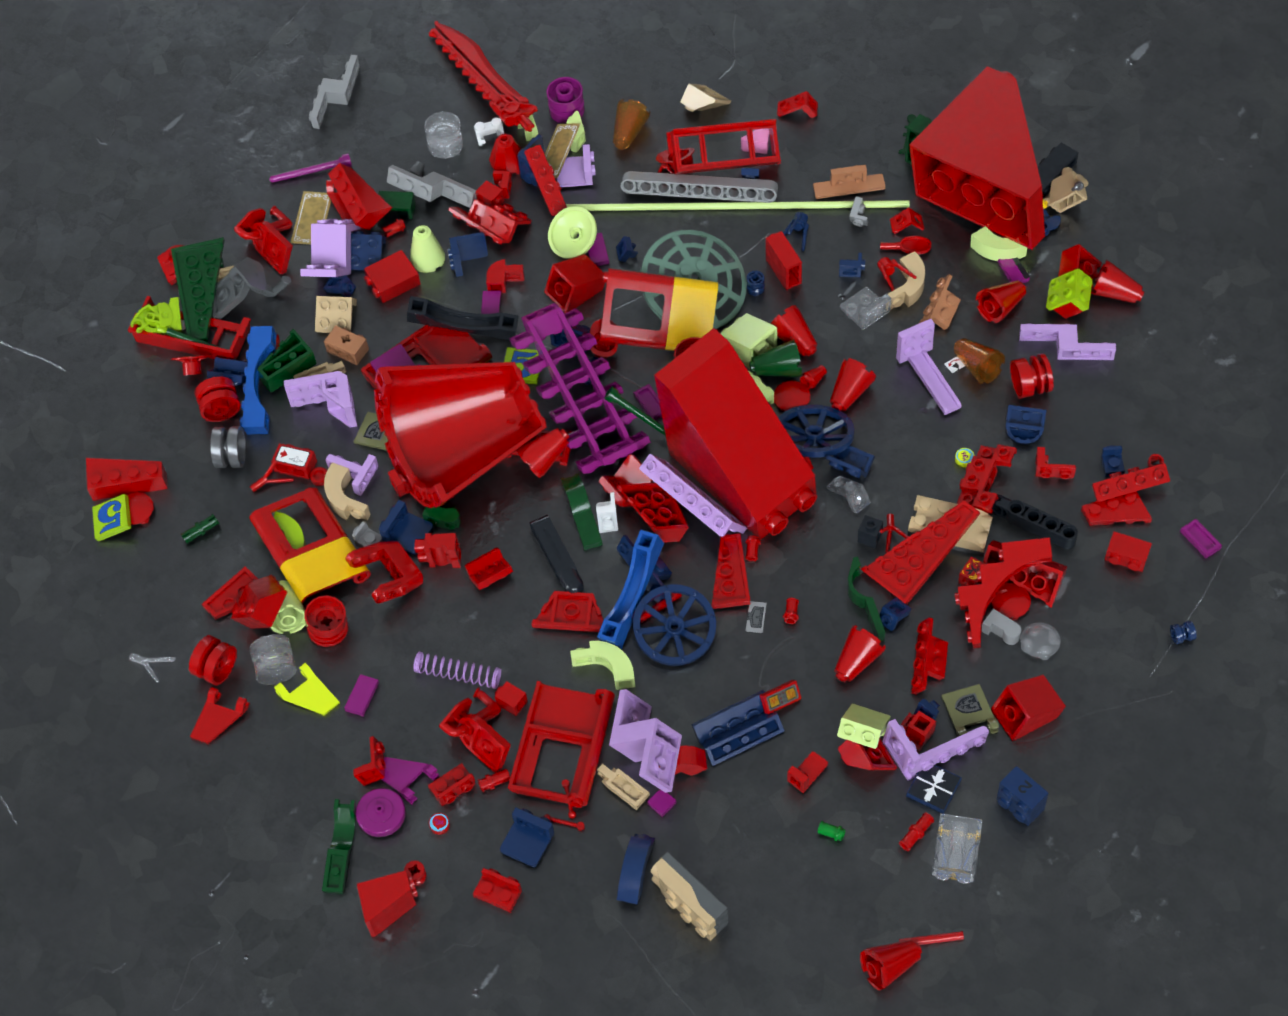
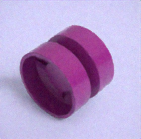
[546,77,585,124]

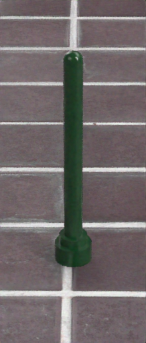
[604,386,666,436]

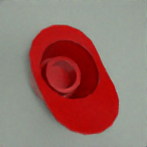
[656,148,695,170]
[590,319,618,359]

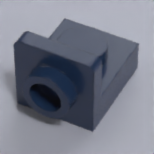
[839,253,865,278]
[323,275,356,297]
[1101,445,1125,477]
[879,597,912,631]

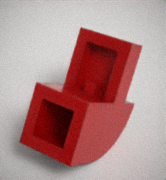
[486,259,525,293]
[659,745,707,776]

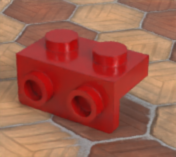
[465,547,513,590]

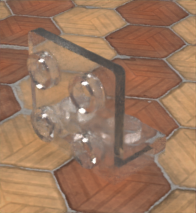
[840,287,891,330]

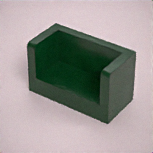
[378,191,416,219]

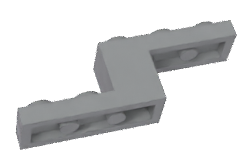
[309,55,360,129]
[387,165,476,208]

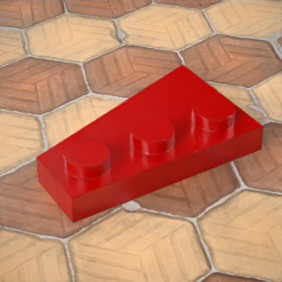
[202,566,258,620]

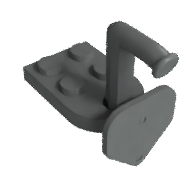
[213,257,291,319]

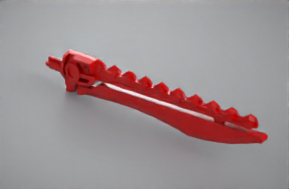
[429,21,538,132]

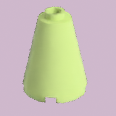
[410,225,445,273]
[271,580,306,634]

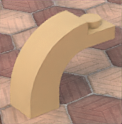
[885,251,925,310]
[324,462,371,521]

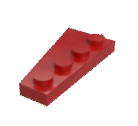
[711,533,751,609]

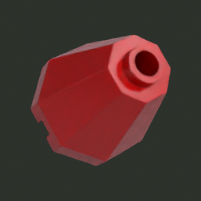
[489,133,522,177]

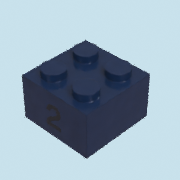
[997,766,1048,826]

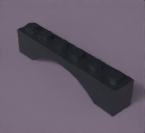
[407,296,519,340]

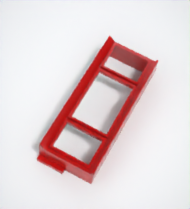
[666,119,781,175]
[128,296,251,360]

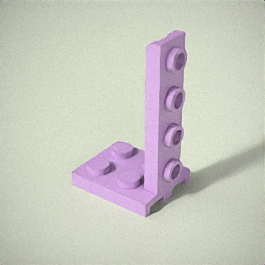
[896,319,961,415]
[882,719,989,781]

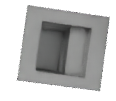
[981,609,1021,645]

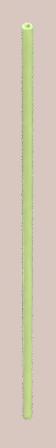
[566,200,909,211]

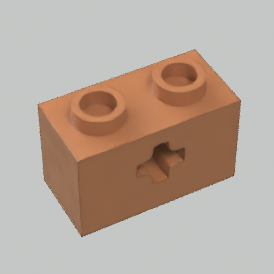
[324,325,369,365]

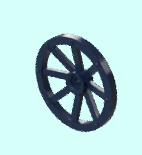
[778,405,855,457]
[633,584,716,666]

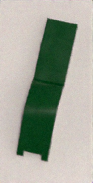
[560,473,603,551]
[847,556,885,641]
[322,799,356,894]

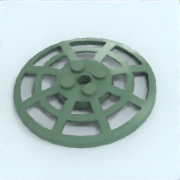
[640,230,747,329]

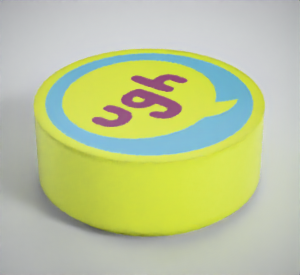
[955,448,975,467]

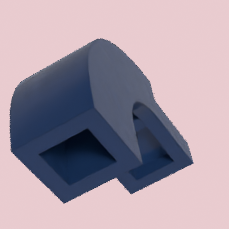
[617,834,655,904]

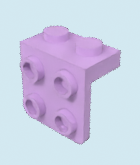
[557,144,595,187]

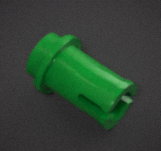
[818,821,846,842]

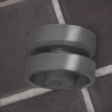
[211,426,246,468]

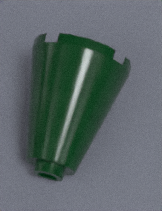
[749,340,802,377]

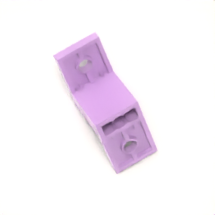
[300,219,361,277]
[609,689,682,793]

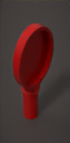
[880,236,932,255]

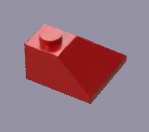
[837,738,897,770]

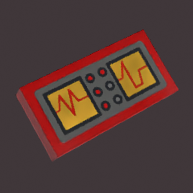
[760,680,802,715]

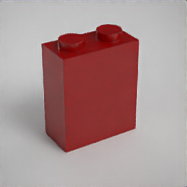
[766,231,802,290]
[364,250,421,303]

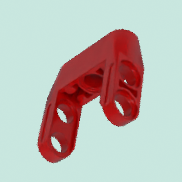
[345,541,423,604]

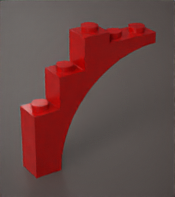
[955,537,1052,648]

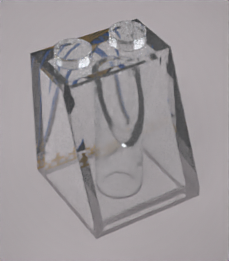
[932,813,983,884]

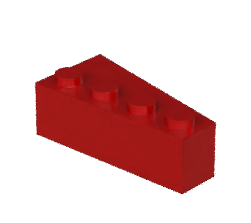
[86,458,168,501]

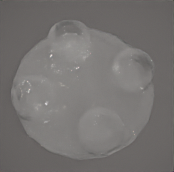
[1020,622,1061,660]

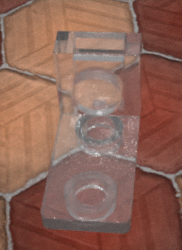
[827,476,871,514]

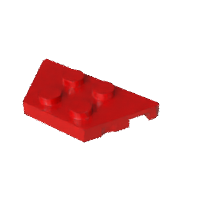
[532,591,604,632]

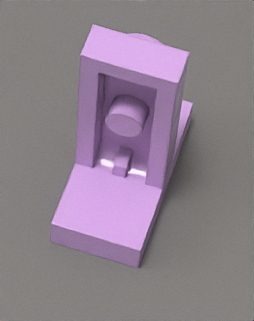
[325,454,379,496]

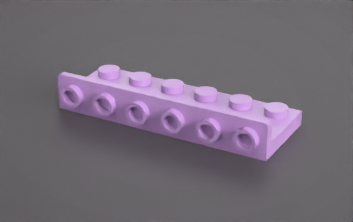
[639,454,747,537]

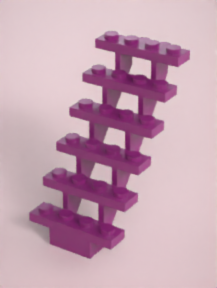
[509,303,651,474]

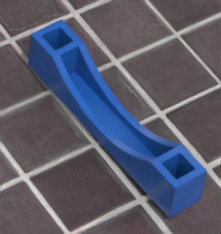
[240,326,277,435]
[597,530,664,649]

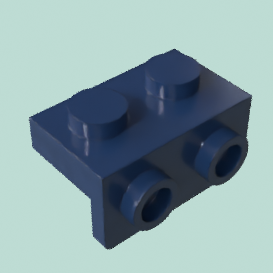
[207,357,248,385]

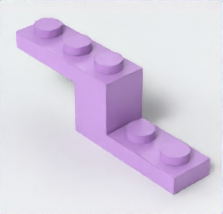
[1019,323,1116,360]

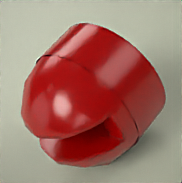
[1147,454,1164,467]

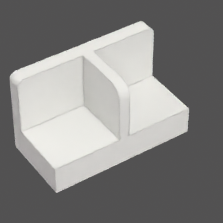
[596,492,618,533]

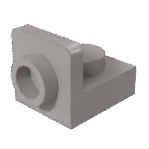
[849,196,869,227]
[352,521,384,548]

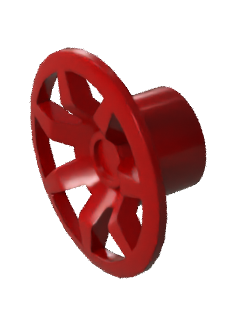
[171,355,211,376]

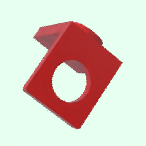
[890,207,924,234]

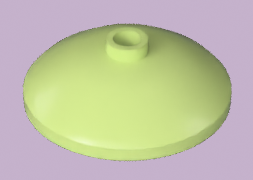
[548,206,597,259]

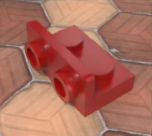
[428,763,476,806]
[473,868,522,913]

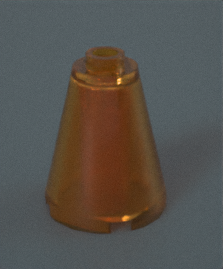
[613,99,651,150]
[954,338,1005,384]

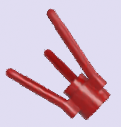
[877,257,917,291]

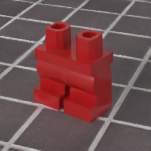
[414,533,462,568]

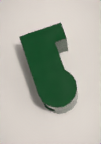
[422,507,460,530]

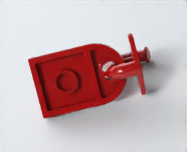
[234,205,293,274]
[439,687,511,773]

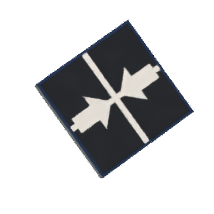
[906,765,962,814]

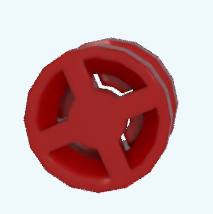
[404,860,427,886]

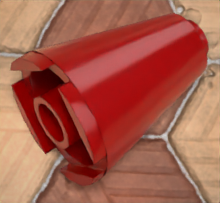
[1091,260,1145,303]
[976,280,1026,323]
[770,305,818,356]
[830,358,876,411]
[517,428,570,478]
[834,625,886,683]
[860,940,922,990]

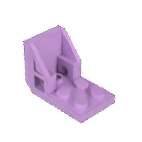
[284,371,357,428]

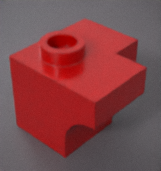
[900,711,936,754]

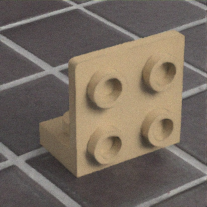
[315,296,357,333]

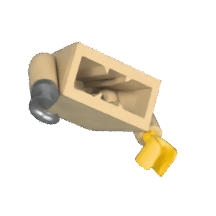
[1043,167,1089,213]

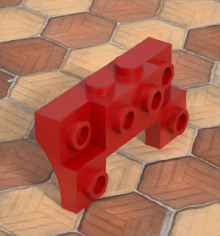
[956,444,1017,513]

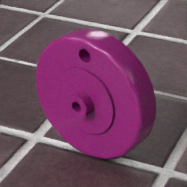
[356,788,406,837]

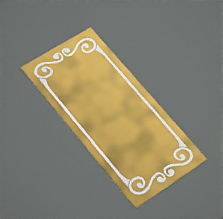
[545,123,581,178]
[290,191,331,245]

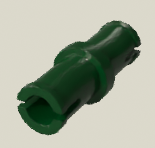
[181,514,220,544]

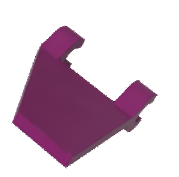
[381,757,440,805]

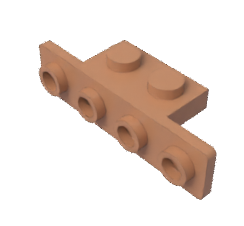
[813,165,885,199]
[918,274,961,330]

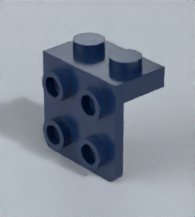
[518,134,545,187]
[351,231,386,270]
[447,232,488,277]
[826,441,875,478]
[379,500,433,555]
[500,807,554,867]

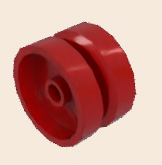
[194,376,241,422]
[189,635,237,686]

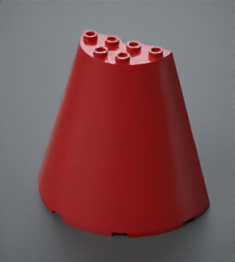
[374,362,547,508]

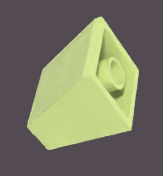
[721,313,777,369]

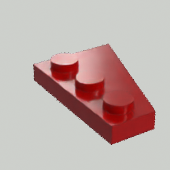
[1081,491,1152,526]

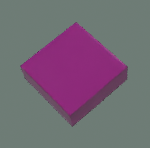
[647,789,676,817]

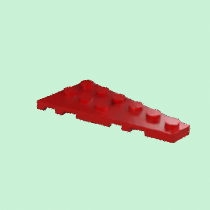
[861,500,981,605]

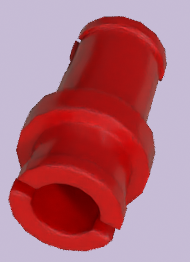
[477,769,510,792]

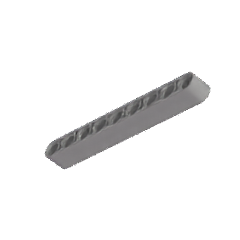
[621,171,778,203]

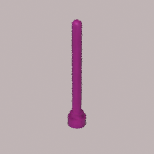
[269,153,352,183]

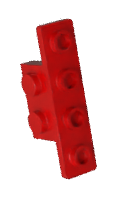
[524,145,567,216]
[448,199,510,245]
[1092,463,1170,502]
[911,617,948,695]

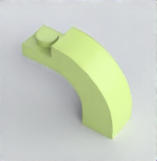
[971,226,1027,261]
[570,641,635,690]

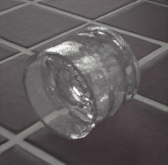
[424,112,464,159]
[249,634,297,685]

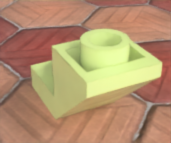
[566,111,586,153]

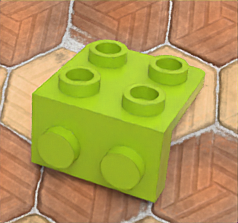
[1046,268,1093,311]

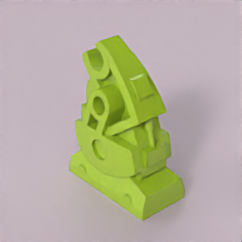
[130,297,182,335]

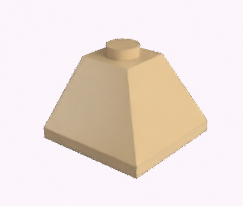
[680,84,731,112]

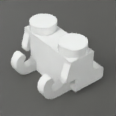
[474,118,504,146]

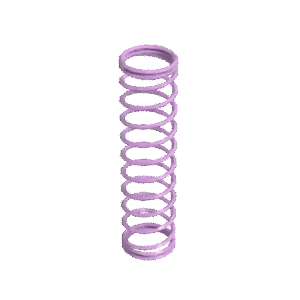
[413,651,501,689]

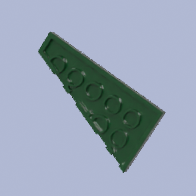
[171,237,225,341]

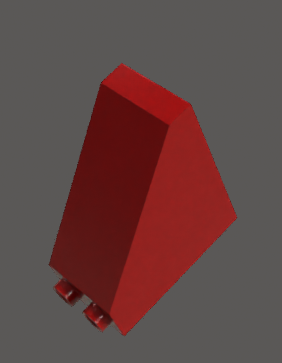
[909,66,1045,250]
[654,328,817,540]

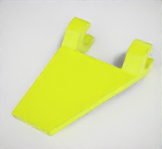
[274,663,340,715]

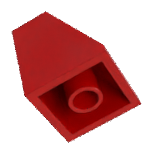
[544,254,605,313]
[991,674,1066,741]
[357,870,418,937]

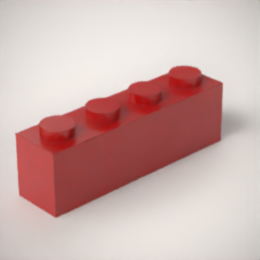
[328,163,393,230]
[1054,244,1102,319]
[983,540,1068,608]

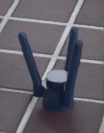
[783,212,809,251]

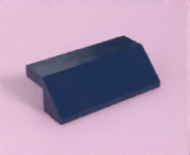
[691,690,784,766]

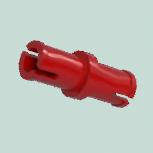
[899,812,934,851]

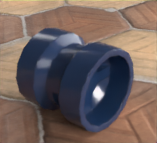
[747,270,765,296]
[1170,620,1197,644]

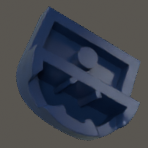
[1006,405,1047,444]

